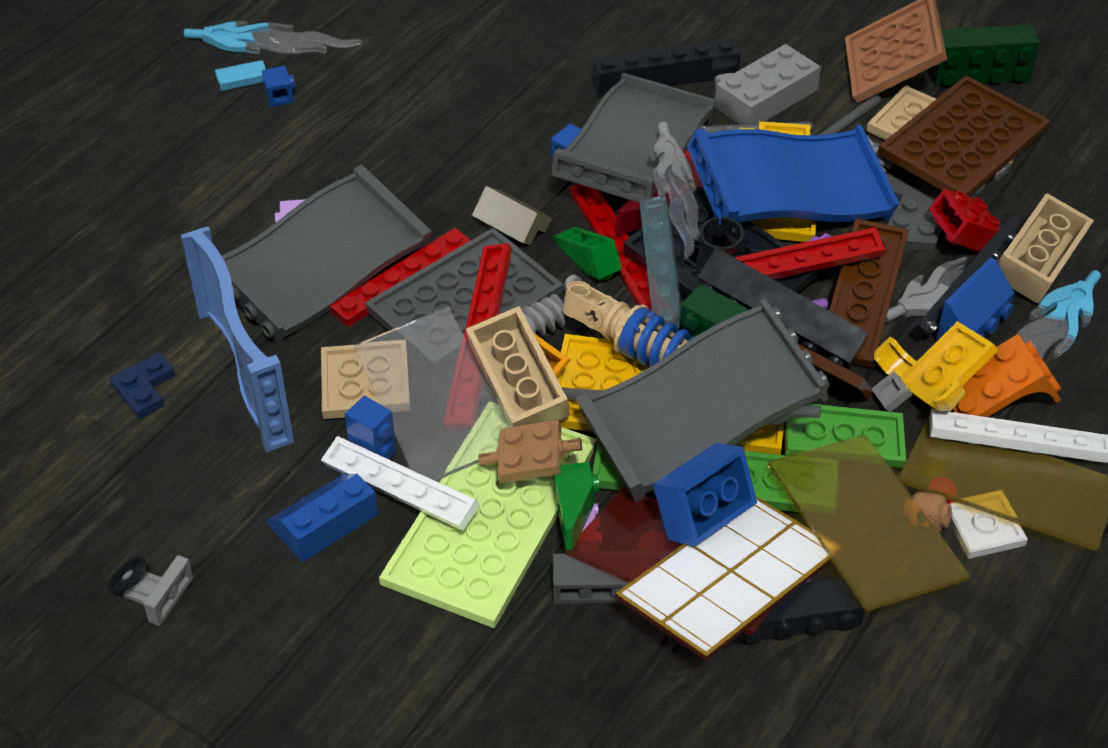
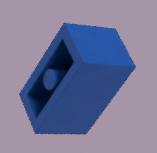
[345,395,396,459]

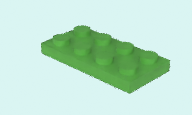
[784,404,907,468]

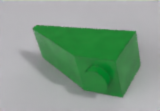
[553,227,622,280]
[553,462,599,553]

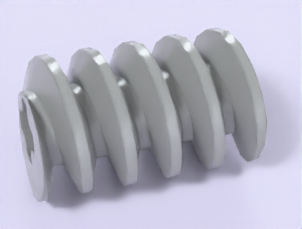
[521,294,565,337]

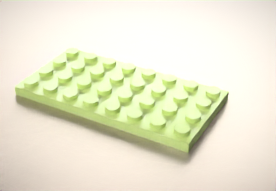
[379,403,597,628]

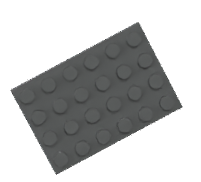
[365,228,563,372]

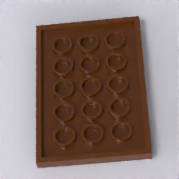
[877,75,1051,197]

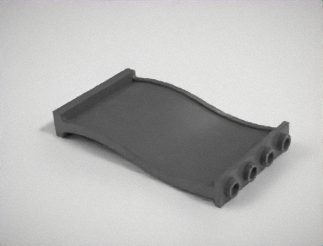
[551,73,715,205]
[222,164,431,345]
[576,298,829,503]

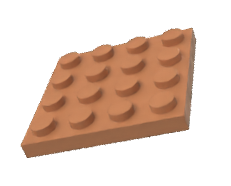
[845,0,947,103]

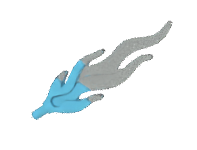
[184,21,362,54]
[1016,270,1101,359]

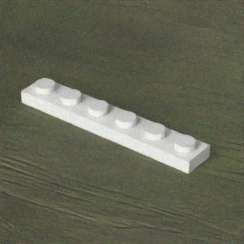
[929,409,1108,463]
[321,436,480,531]

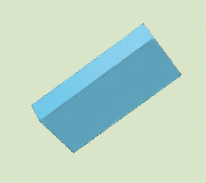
[215,60,265,91]

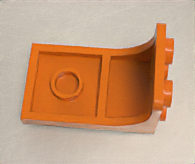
[953,334,1061,417]

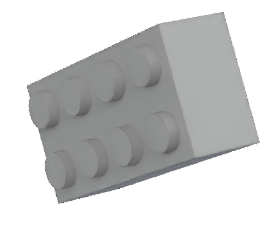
[714,44,821,125]

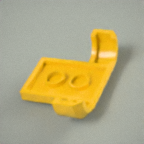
[874,321,998,411]

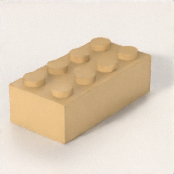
[998,193,1094,304]
[466,306,570,427]

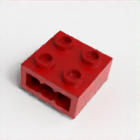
[928,188,1001,252]

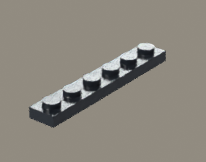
[908,216,1020,342]

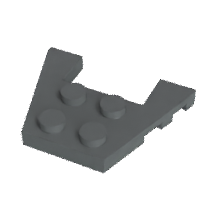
[885,173,944,251]

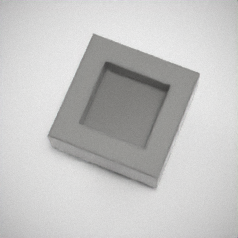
[872,371,913,412]

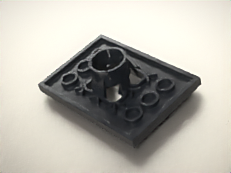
[624,186,819,296]

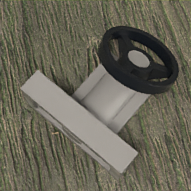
[108,555,193,626]

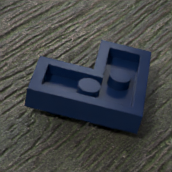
[109,352,175,419]

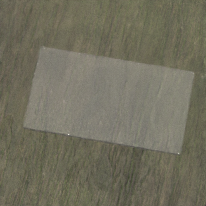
[354,306,511,481]

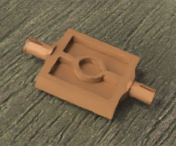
[478,419,582,483]

